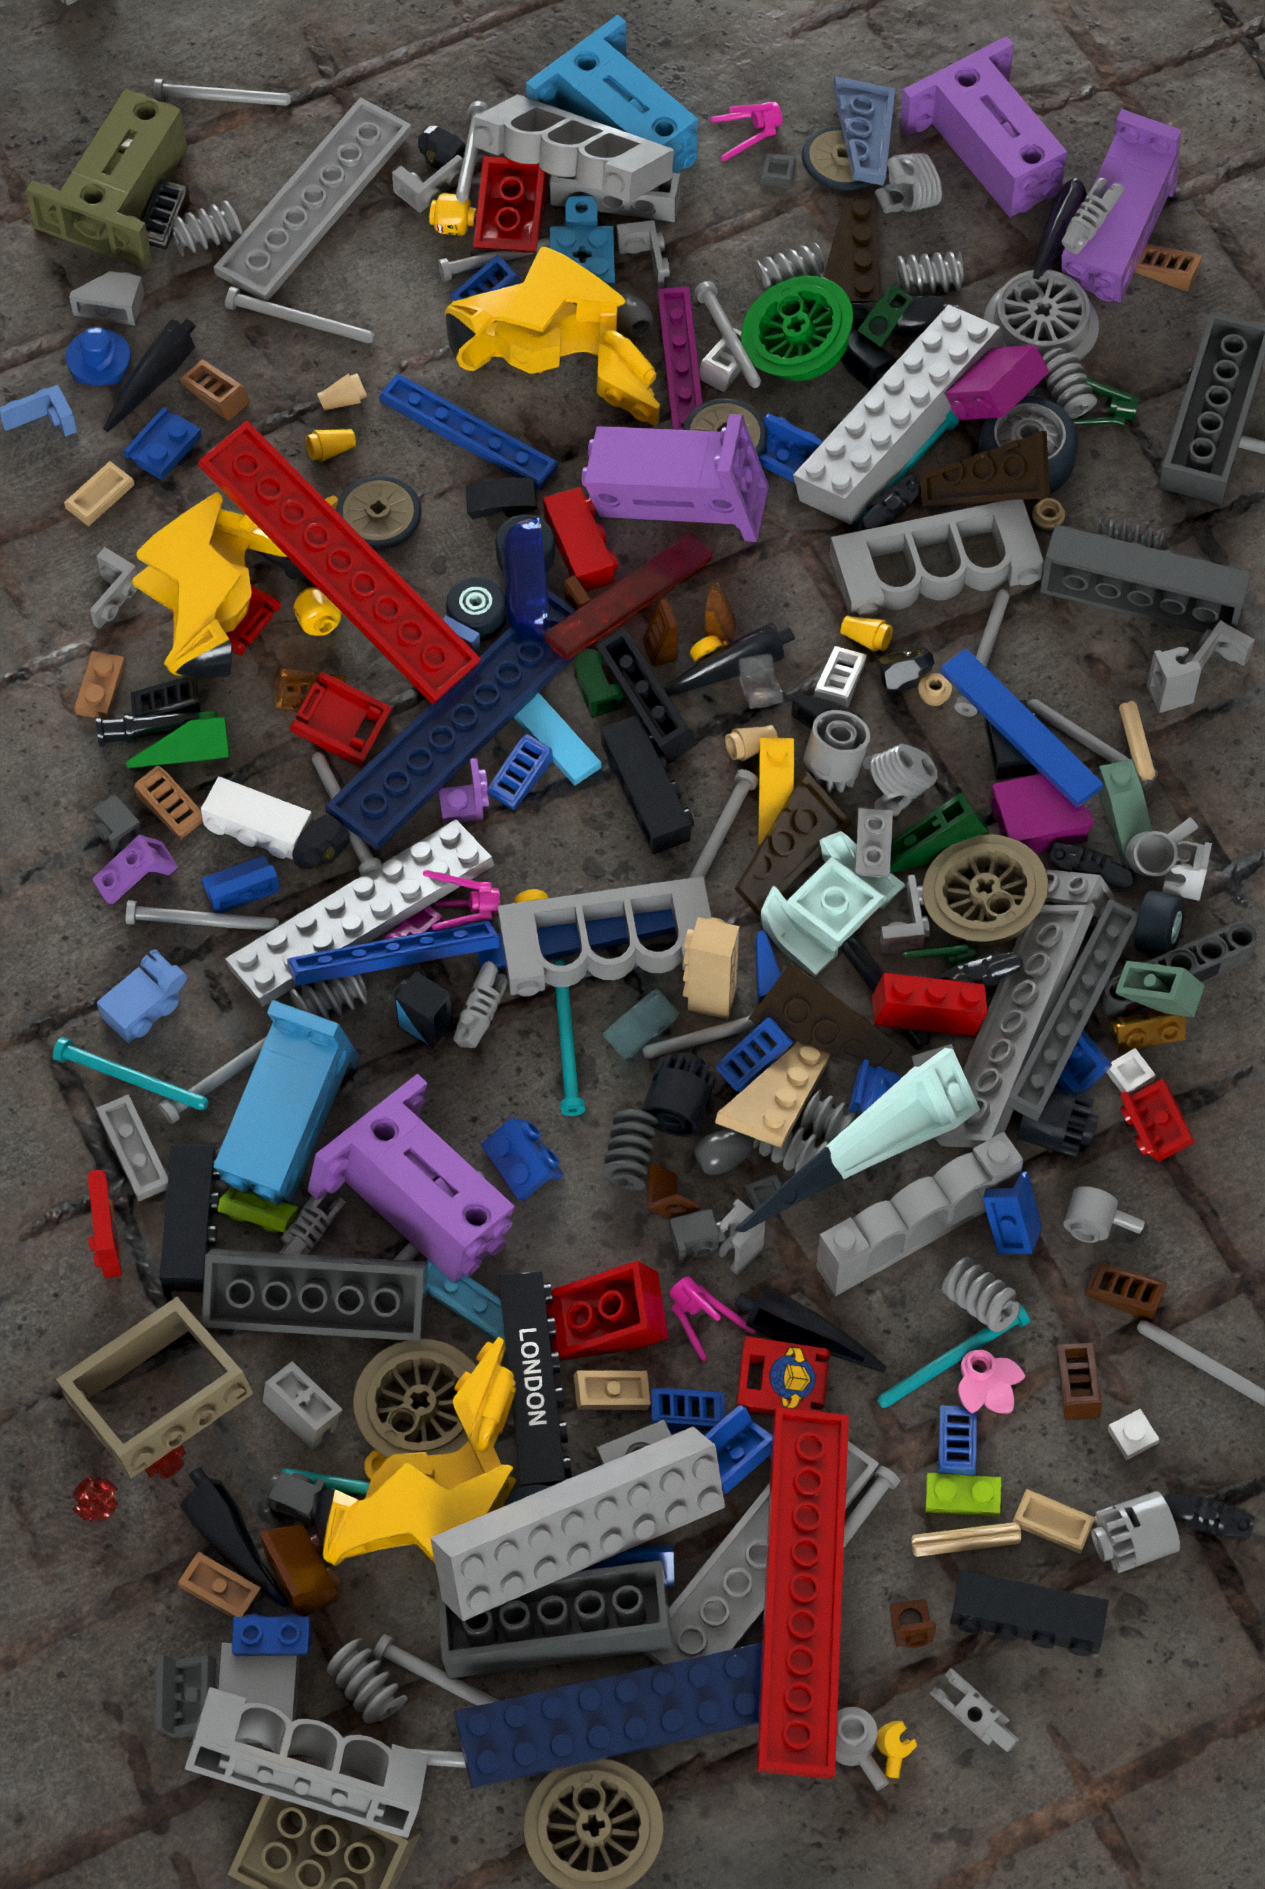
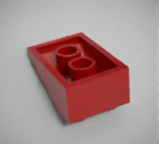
[473,156,549,253]
[546,1260,668,1361]

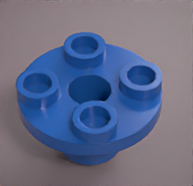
[66,327,131,386]

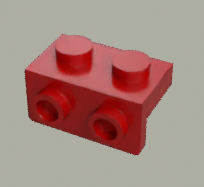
[1120,1078,1195,1162]

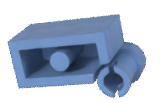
[97,949,188,1044]

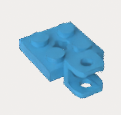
[550,196,615,289]

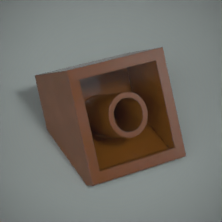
[259,1525,341,1617]

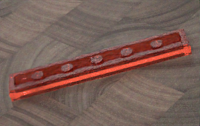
[544,533,713,661]

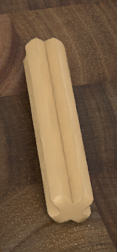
[1119,701,1155,782]
[911,1522,1021,1557]

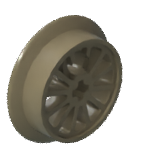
[923,835,1048,946]
[353,1339,476,1458]
[524,1759,664,1889]

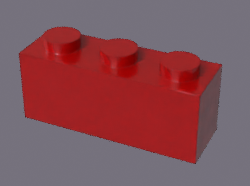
[543,487,618,592]
[872,973,987,1037]

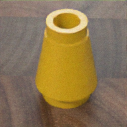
[305,429,356,462]
[841,615,893,652]

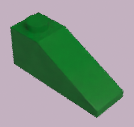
[126,711,230,768]

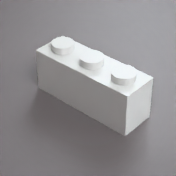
[201,776,313,860]

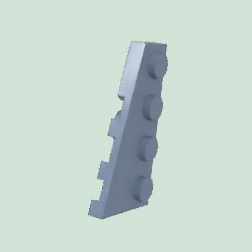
[832,76,895,185]

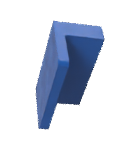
[202,856,280,913]
[983,1172,1042,1254]

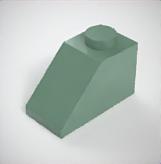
[1115,961,1205,1017]

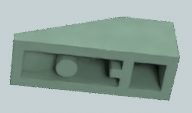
[1097,759,1152,870]

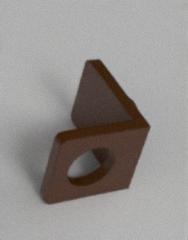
[647,1164,700,1219]
[890,1599,936,1648]

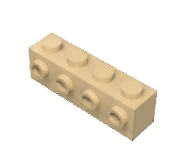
[683,917,739,1020]

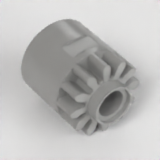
[801,710,870,793]
[1091,1491,1180,1573]

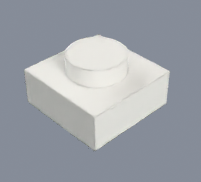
[1106,1048,1156,1094]
[1107,1409,1159,1461]

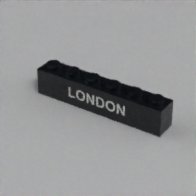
[499,1271,572,1487]

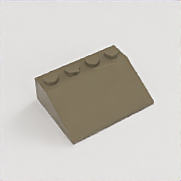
[227,1794,421,1889]

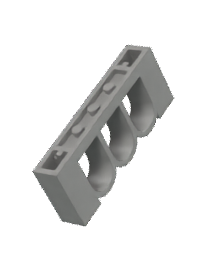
[472,94,674,202]
[830,500,1044,618]
[498,876,711,996]
[816,1132,1023,1296]
[185,1687,429,1838]

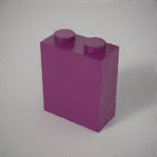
[944,345,1049,420]
[989,774,1094,853]

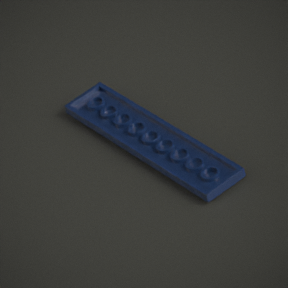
[326,590,599,850]
[454,1643,839,1789]

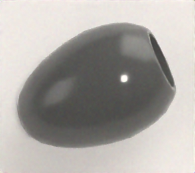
[616,292,653,338]
[694,1130,753,1175]

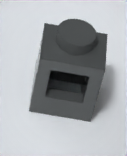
[91,794,143,857]
[670,1209,726,1265]
[267,1471,326,1526]

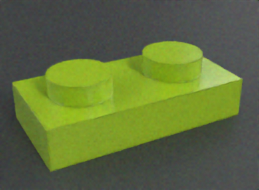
[218,1188,298,1233]
[925,1473,1001,1517]

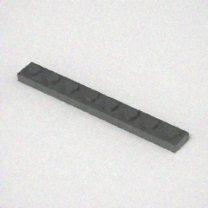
[1005,899,1138,1121]

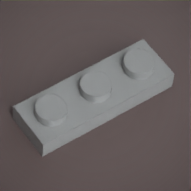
[96,1094,168,1202]

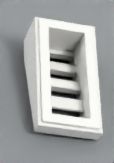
[699,328,742,392]
[814,646,867,708]

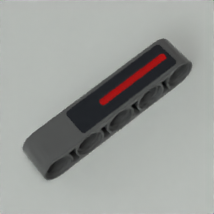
[1101,921,1258,1019]

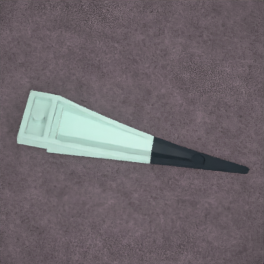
[735,1048,980,1232]

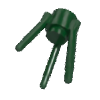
[1072,378,1139,427]
[902,941,977,969]

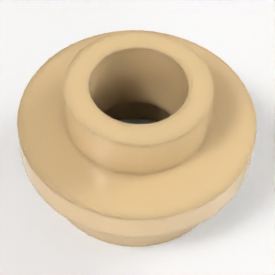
[1032,498,1065,530]
[918,673,952,706]

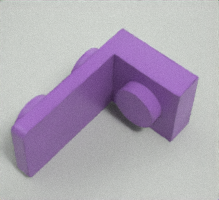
[439,758,489,825]
[93,835,178,904]

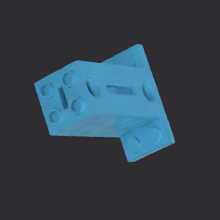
[526,15,698,173]
[213,1000,360,1206]

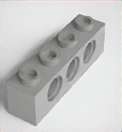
[550,173,680,222]

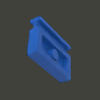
[124,407,202,481]
[849,1059,902,1113]

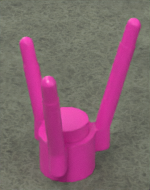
[710,102,783,161]
[423,870,500,931]
[669,1276,756,1362]

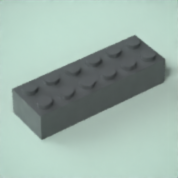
[1158,312,1265,505]
[1040,524,1251,633]
[202,1249,428,1341]
[437,1560,673,1679]

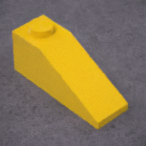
[758,738,794,847]

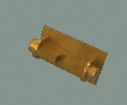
[1111,1011,1186,1053]

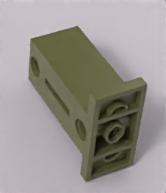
[26,89,187,270]

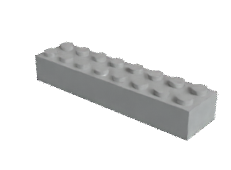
[793,304,1004,525]
[430,1427,725,1621]

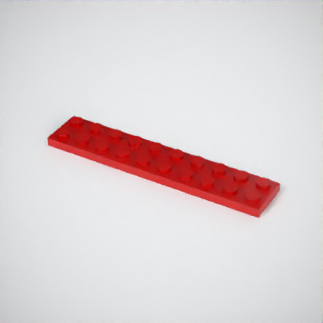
[198,421,482,705]
[756,1407,849,1779]

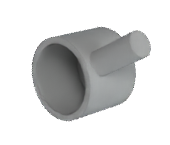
[1125,817,1198,876]
[1064,1186,1145,1243]
[836,1707,889,1791]

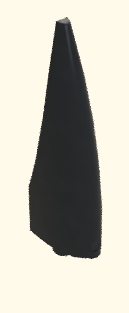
[1033,178,1087,280]
[823,296,959,337]
[796,306,897,390]
[103,319,196,432]
[664,622,795,696]
[735,1285,887,1373]
[180,1467,289,1607]

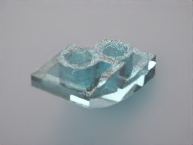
[602,988,681,1061]

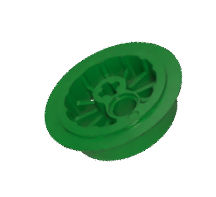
[741,276,853,381]

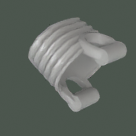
[875,153,943,213]
[863,744,938,817]

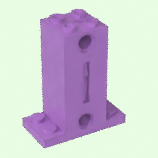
[900,36,1067,218]
[1062,109,1182,303]
[582,414,769,542]
[308,1074,515,1283]

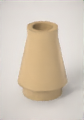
[317,373,367,411]
[725,725,778,761]

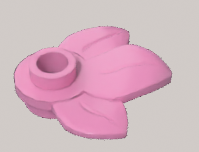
[958,1350,1025,1414]

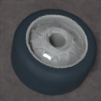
[978,396,1078,494]

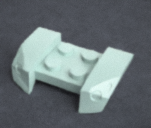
[761,831,906,978]

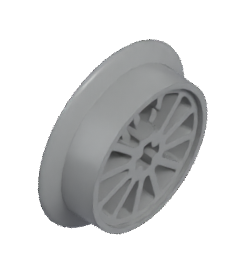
[983,270,1099,362]

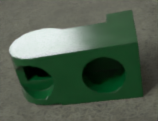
[857,284,914,348]
[574,649,623,718]

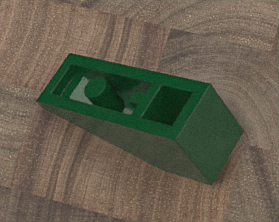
[890,792,991,873]

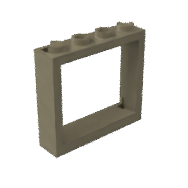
[56,1297,253,1479]

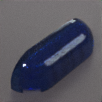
[501,518,550,642]

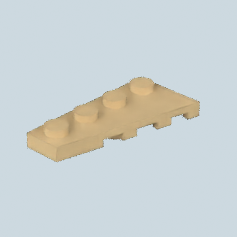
[715,1042,830,1148]

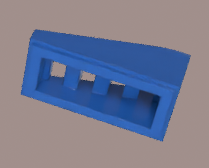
[450,254,521,301]
[487,734,553,810]
[755,930,781,1006]
[715,1017,793,1092]
[651,1388,725,1431]
[938,1405,977,1476]

